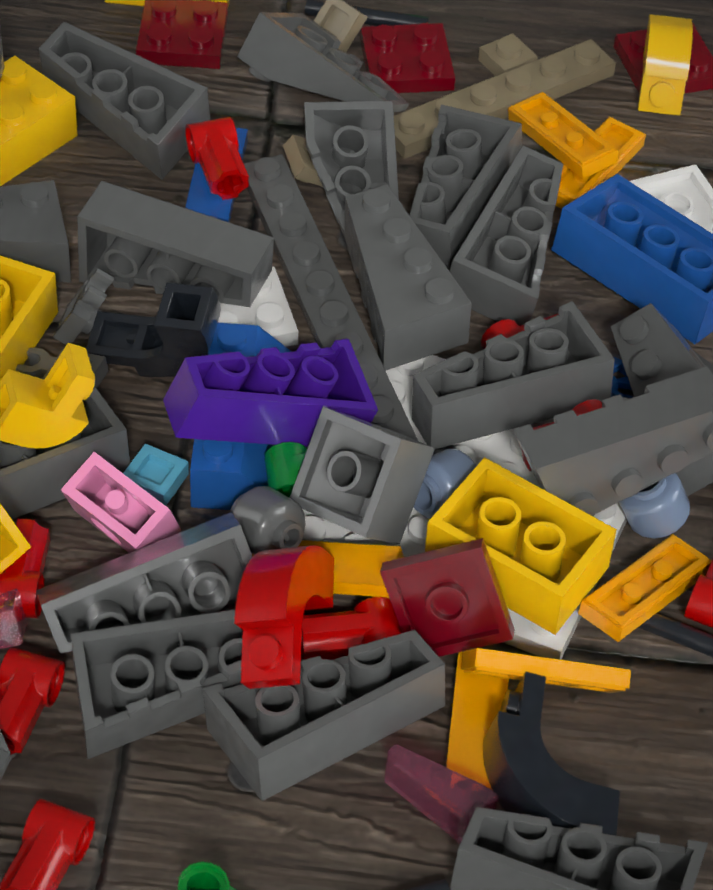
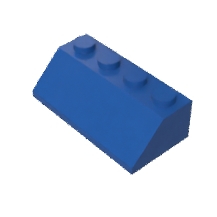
[552,174,713,344]
[190,323,292,510]

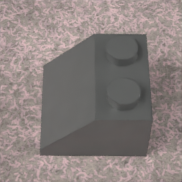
[290,407,435,544]

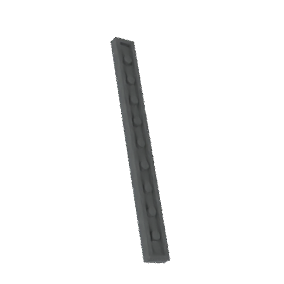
[244,154,418,441]

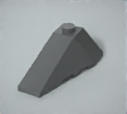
[304,101,399,239]

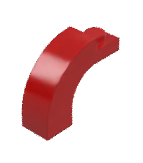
[234,545,334,689]

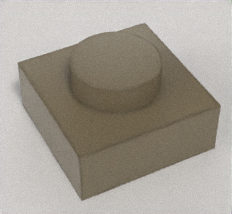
[314,0,368,53]
[478,33,538,76]
[283,135,322,186]

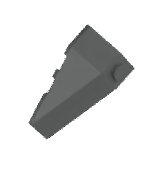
[237,12,409,112]

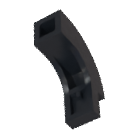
[86,282,221,377]
[483,672,620,836]

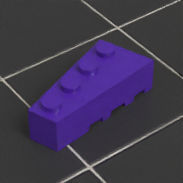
[163,339,378,447]

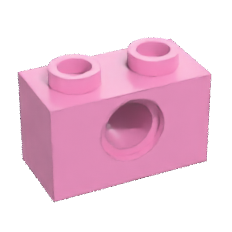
[61,452,181,553]

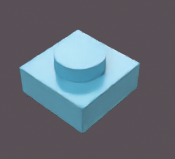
[123,443,189,506]

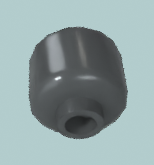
[231,486,306,555]

